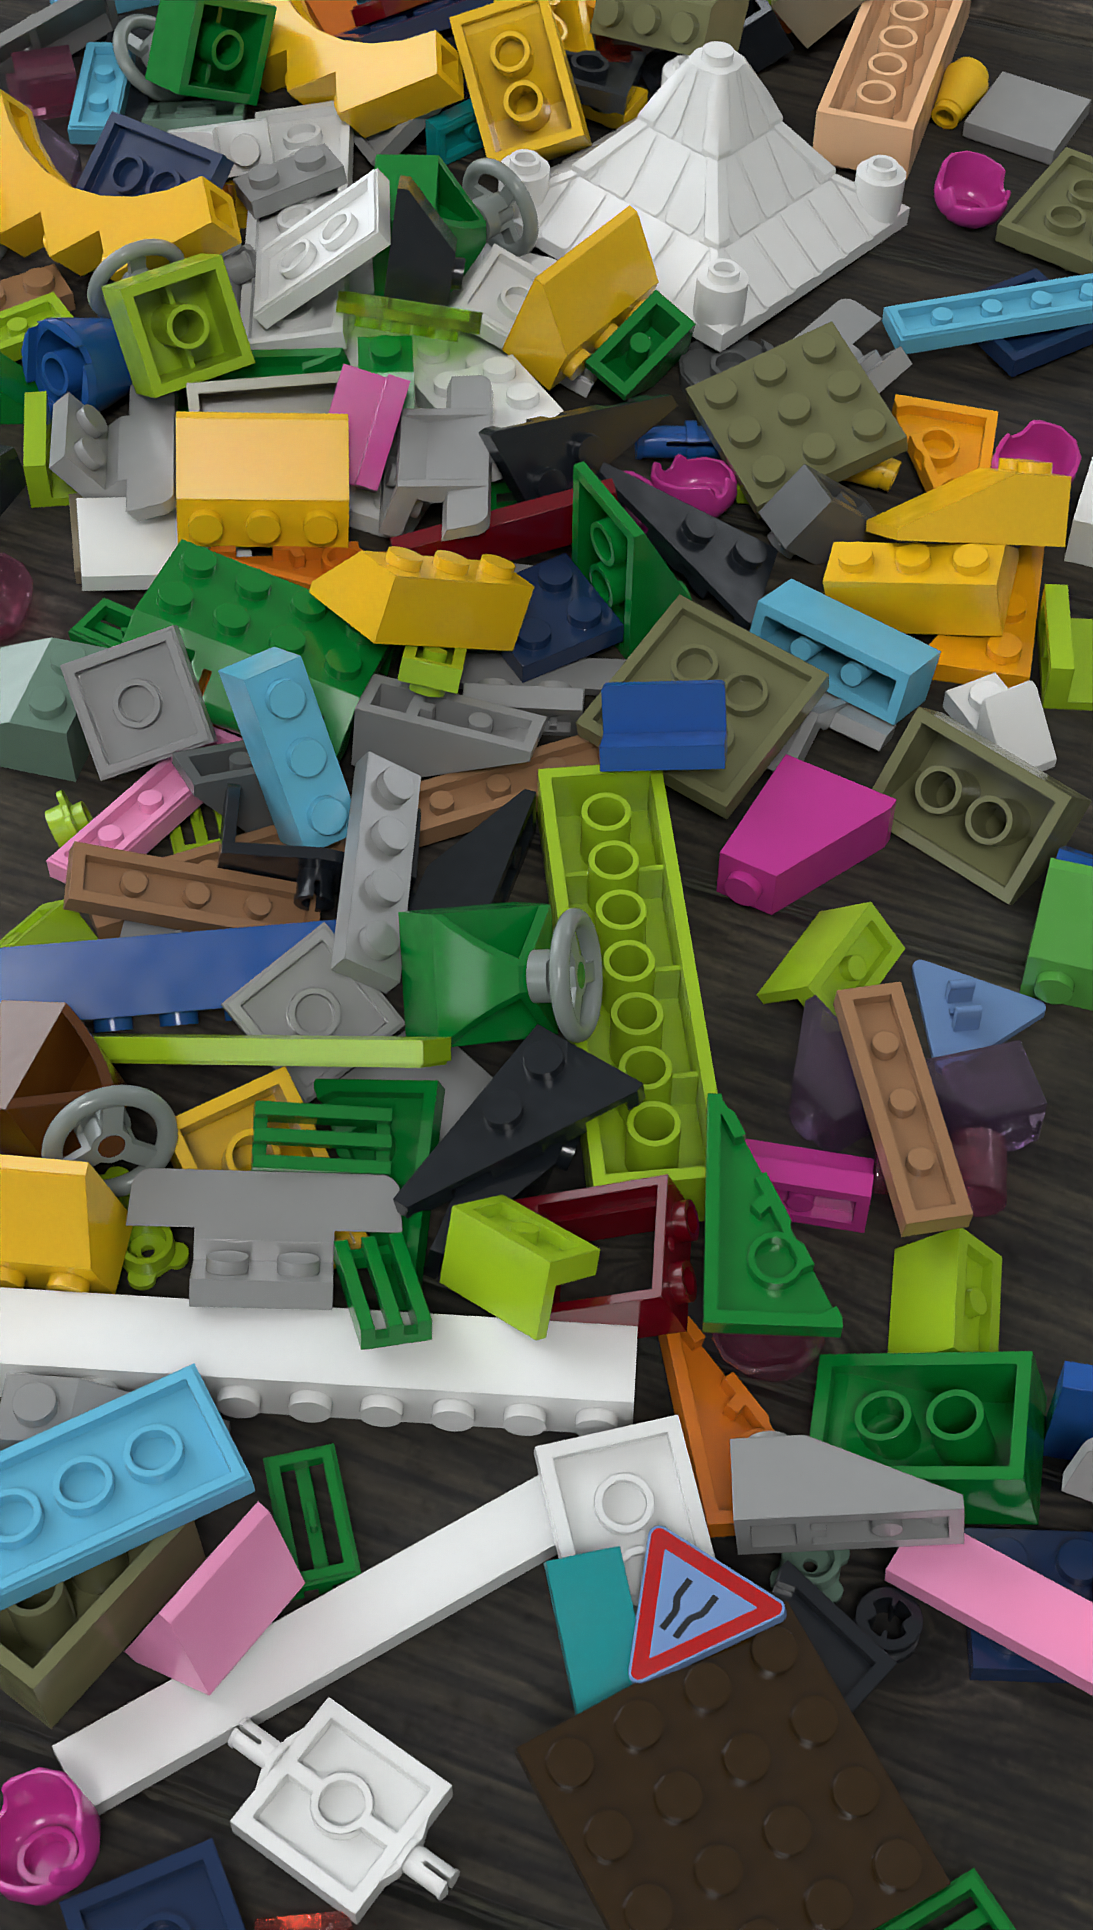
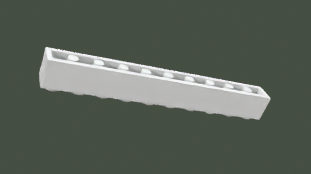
[0,1287,638,1436]

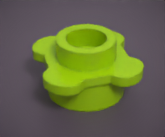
[45,790,93,848]
[123,1226,189,1290]

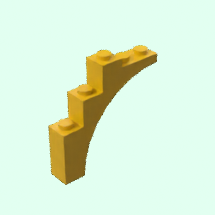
[261,0,464,138]
[0,89,242,282]

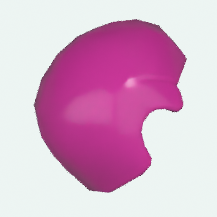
[934,151,1011,229]
[990,420,1082,485]
[651,454,737,518]
[0,1767,101,1905]

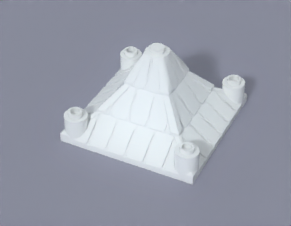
[498,41,910,352]

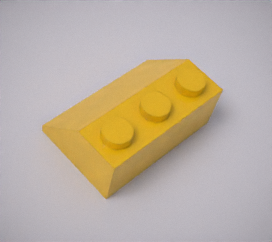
[502,205,659,391]
[176,412,349,548]
[823,541,1019,636]
[309,546,535,651]
[0,1154,133,1294]

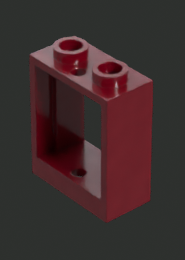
[514,1174,699,1339]

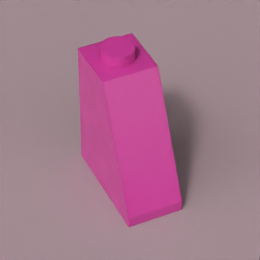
[716,754,897,915]

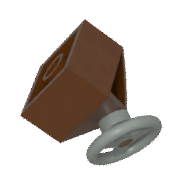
[0,1000,178,1198]

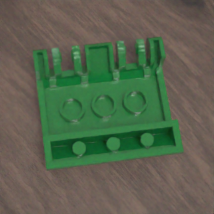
[122,539,404,762]

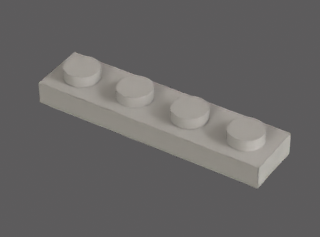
[330,751,421,993]

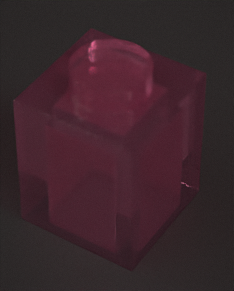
[5,45,77,121]

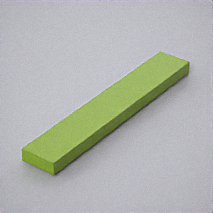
[91,1033,451,1068]

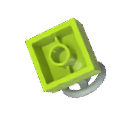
[87,239,255,398]

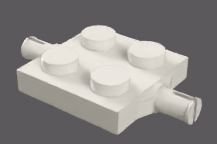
[228,1697,460,1925]

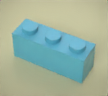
[749,578,941,725]
[218,647,351,848]

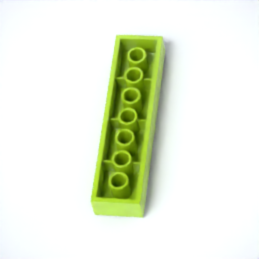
[537,764,718,1221]

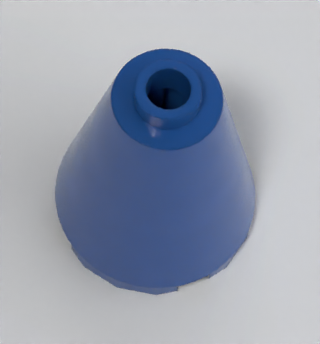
[21,317,133,418]

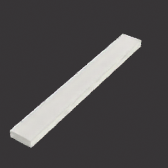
[52,1475,557,1815]

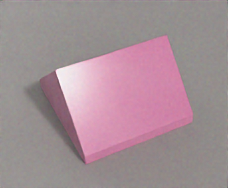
[124,1502,305,1696]

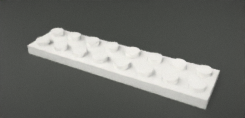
[240,101,354,350]

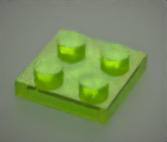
[336,290,483,342]

